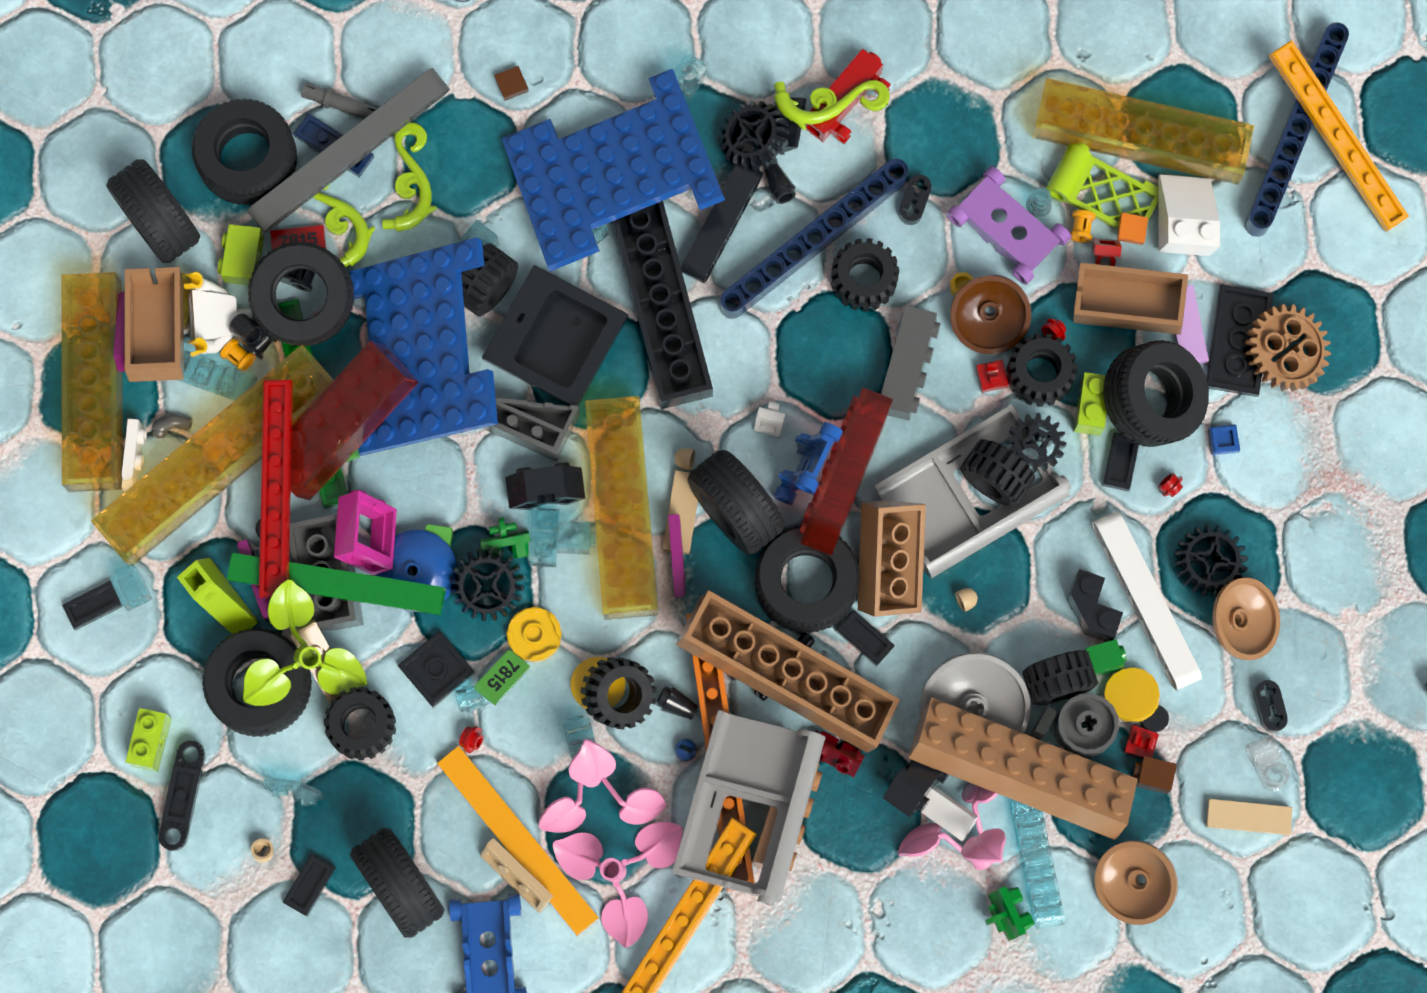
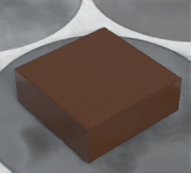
[494,65,529,101]

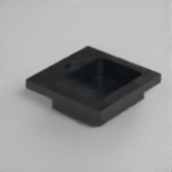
[482,265,629,406]

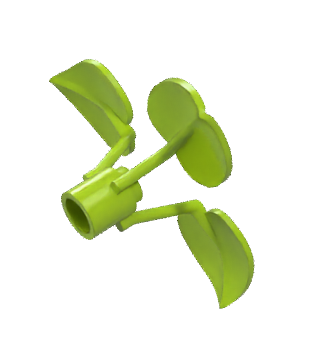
[243,580,367,706]

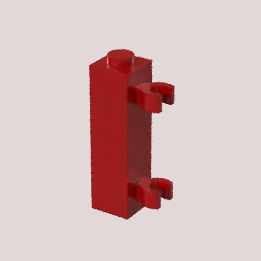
[805,49,891,144]

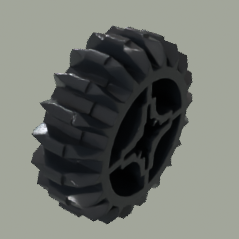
[719,100,790,171]
[1173,525,1248,598]
[450,547,525,621]

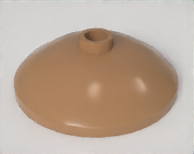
[1213,578,1280,660]
[1095,841,1178,925]

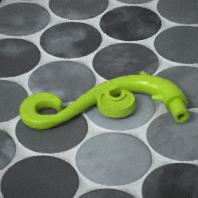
[774,80,890,130]
[382,123,437,232]
[313,185,375,267]

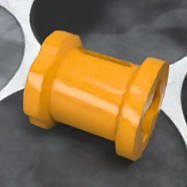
[1069,210,1096,243]
[220,338,256,374]

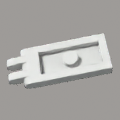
[122,419,147,496]

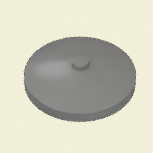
[919,652,1031,734]

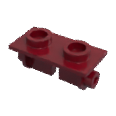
[815,730,865,777]

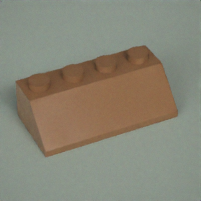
[857,501,926,617]

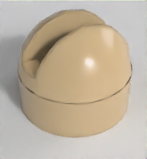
[674,448,695,470]
[955,588,978,612]
[251,839,274,863]

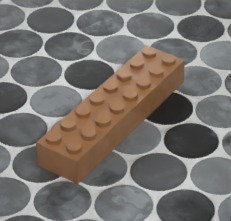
[676,590,900,753]
[908,697,1138,840]

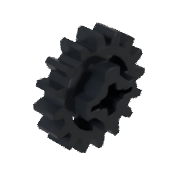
[1006,413,1067,473]

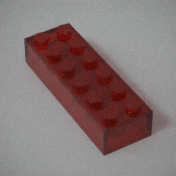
[291,340,419,500]
[799,388,893,556]

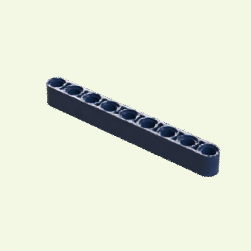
[1245,22,1349,237]
[720,159,908,319]

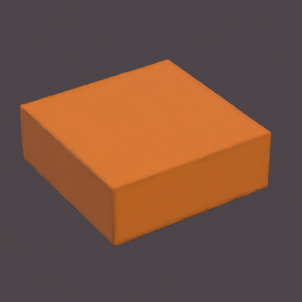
[1117,212,1148,245]

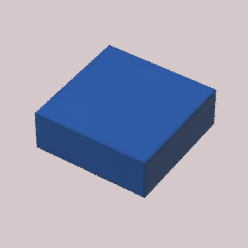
[1208,425,1240,455]

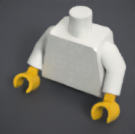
[184,272,252,357]

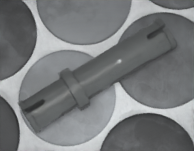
[301,81,378,120]

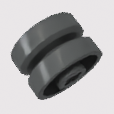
[1054,693,1119,758]

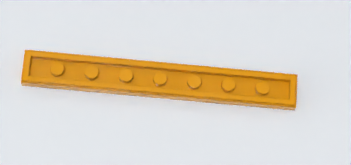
[1268,40,1409,232]
[437,746,599,936]
[622,818,757,993]

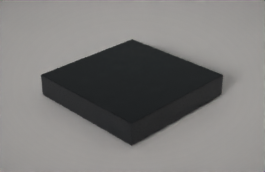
[397,631,475,708]

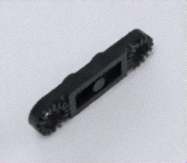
[158,740,206,851]

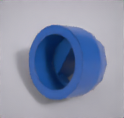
[675,739,697,762]

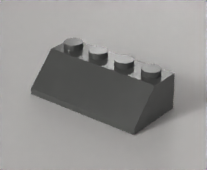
[290,514,364,631]

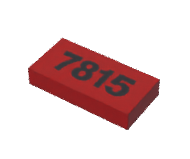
[270,225,327,249]

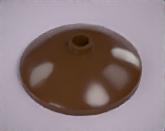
[950,275,1031,354]

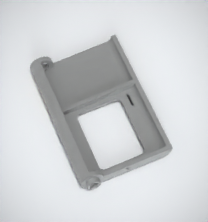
[874,404,1071,578]

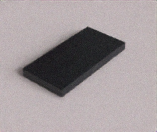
[1206,284,1274,397]

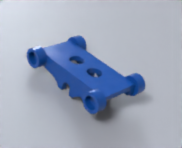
[773,422,843,505]
[449,893,527,993]

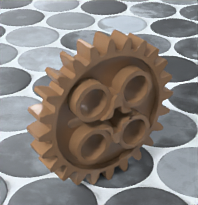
[1245,304,1331,392]

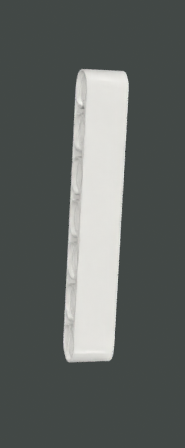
[1092,511,1202,691]

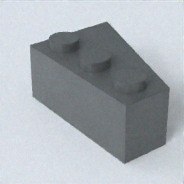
[484,397,580,461]

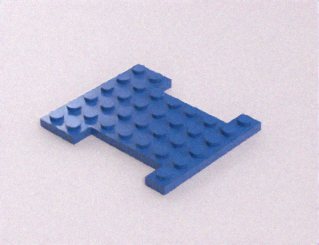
[502,68,725,272]
[348,238,498,456]

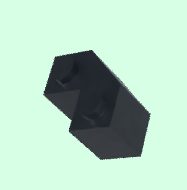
[505,462,586,510]
[1067,569,1123,642]
[882,760,950,817]

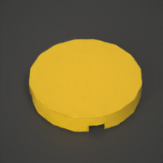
[507,607,562,663]
[1104,667,1160,722]

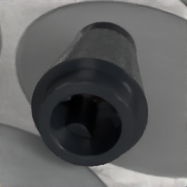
[764,163,796,204]
[656,685,699,720]

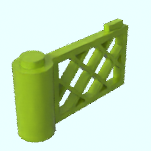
[1045,142,1158,230]

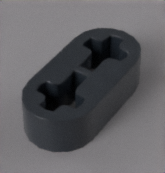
[899,175,932,225]
[1253,680,1288,733]

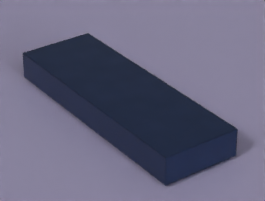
[293,113,374,178]

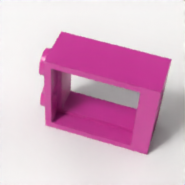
[334,490,397,575]

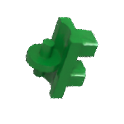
[480,516,530,564]
[984,886,1034,941]

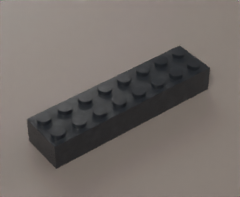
[612,201,713,410]

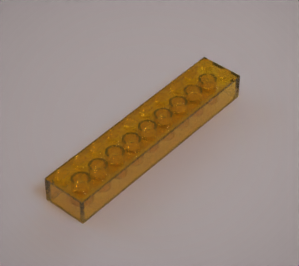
[91,344,342,567]

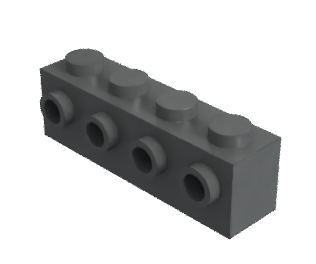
[878,306,941,421]

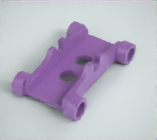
[946,166,1072,285]

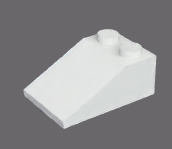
[1158,174,1220,256]

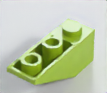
[177,558,259,634]

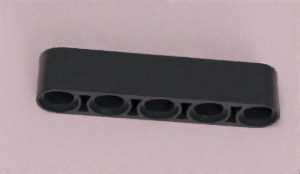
[681,162,763,284]

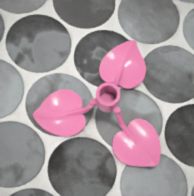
[538,739,667,833]
[898,783,1006,870]
[553,822,683,948]

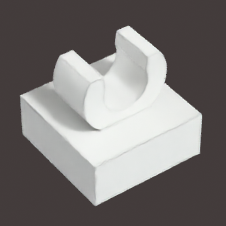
[754,401,785,438]

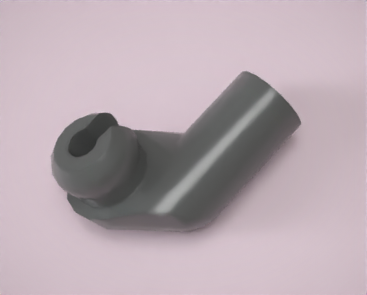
[152,413,193,439]

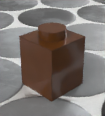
[1132,756,1177,794]

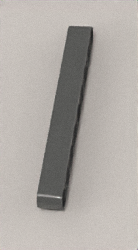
[247,68,450,233]

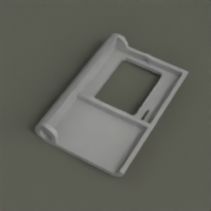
[672,710,825,906]

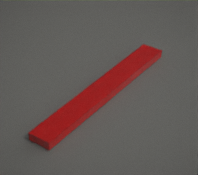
[259,380,293,599]

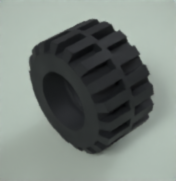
[831,238,899,312]
[461,243,518,317]
[1006,333,1077,407]
[960,439,1035,507]
[1022,650,1099,705]
[581,657,657,730]
[323,687,396,760]

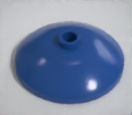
[376,530,458,612]

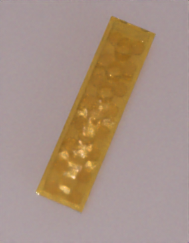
[1032,78,1254,185]
[61,272,123,492]
[585,396,658,620]

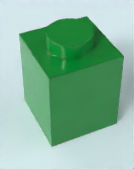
[1084,639,1127,677]

